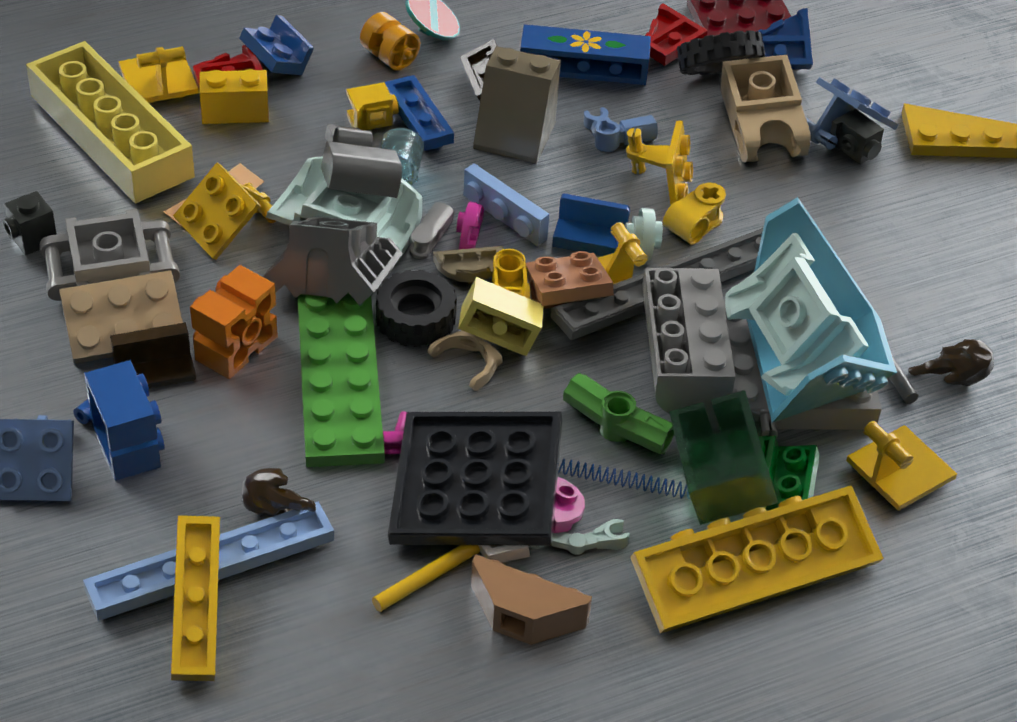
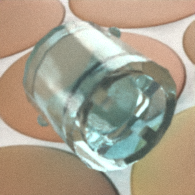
[379,128,424,185]

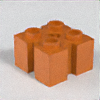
[190,265,278,380]

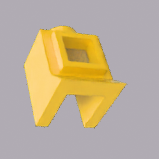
[346,82,399,130]

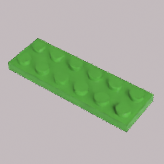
[298,292,385,467]

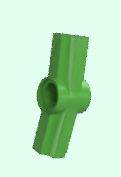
[563,373,677,454]

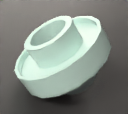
[625,208,663,260]

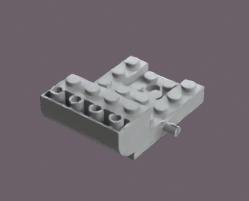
[643,268,882,438]

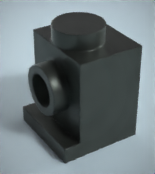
[828,108,884,164]

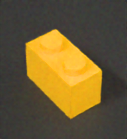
[200,69,269,124]

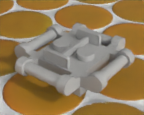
[40,209,180,301]

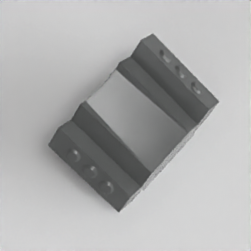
[262,216,403,306]

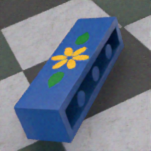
[520,24,651,85]

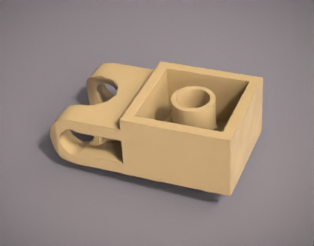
[721,55,811,162]

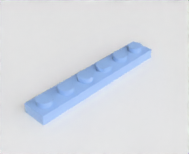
[83,501,334,621]

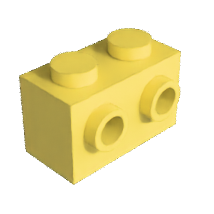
[458,277,544,356]

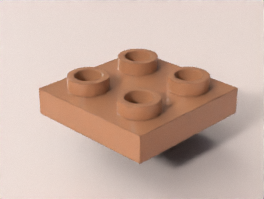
[526,251,614,309]

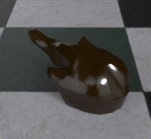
[908,339,994,386]
[242,468,316,516]

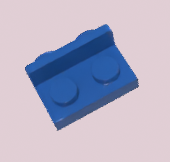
[239,15,314,76]

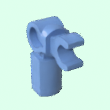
[584,107,658,152]

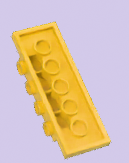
[630,485,884,634]

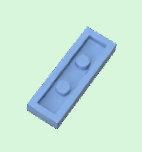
[463,163,549,246]

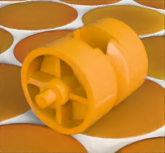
[360,12,421,70]

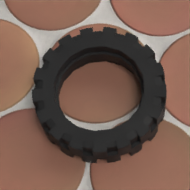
[677,30,765,75]

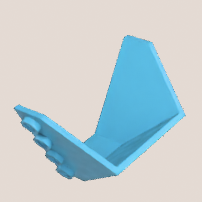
[747,197,897,423]

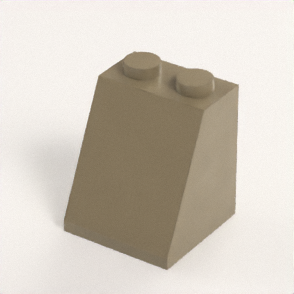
[473,46,561,164]

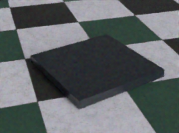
[388,411,563,546]

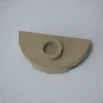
[433,246,503,283]

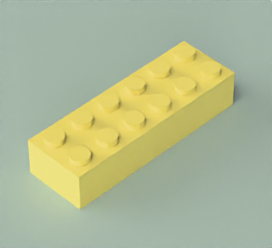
[26,41,195,204]

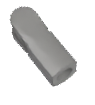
[409,202,454,259]

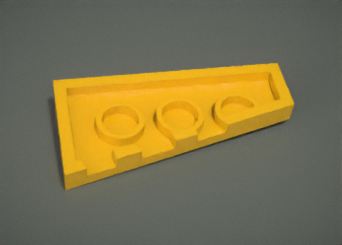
[901,103,1017,158]

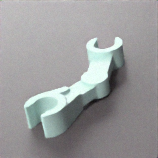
[529,519,630,555]

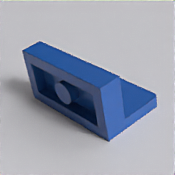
[552,193,630,256]

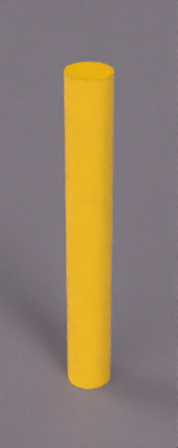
[372,545,480,612]

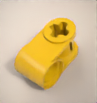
[663,182,726,245]
[492,248,530,299]

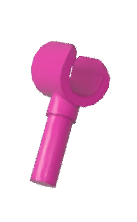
[383,411,407,454]

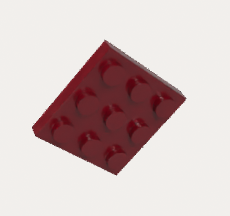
[687,0,792,36]

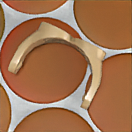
[428,330,502,391]

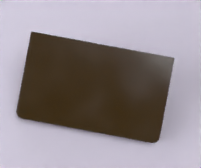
[110,322,196,389]

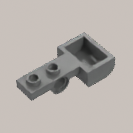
[321,124,402,198]

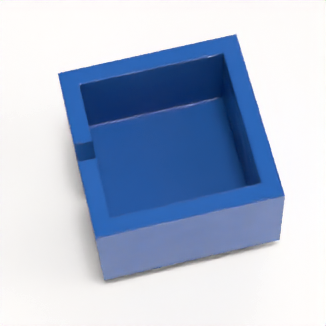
[84,360,165,481]

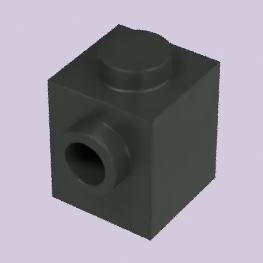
[3,191,57,256]

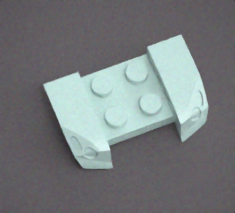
[266,156,422,263]
[725,233,869,396]

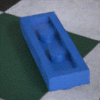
[385,75,454,151]

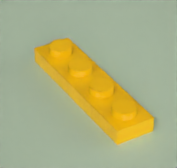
[171,515,220,681]

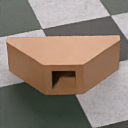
[471,555,592,645]

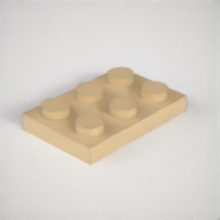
[59,270,183,364]

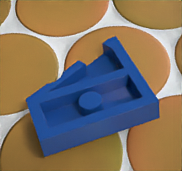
[756,8,813,70]

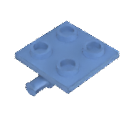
[806,77,899,149]
[0,415,74,501]

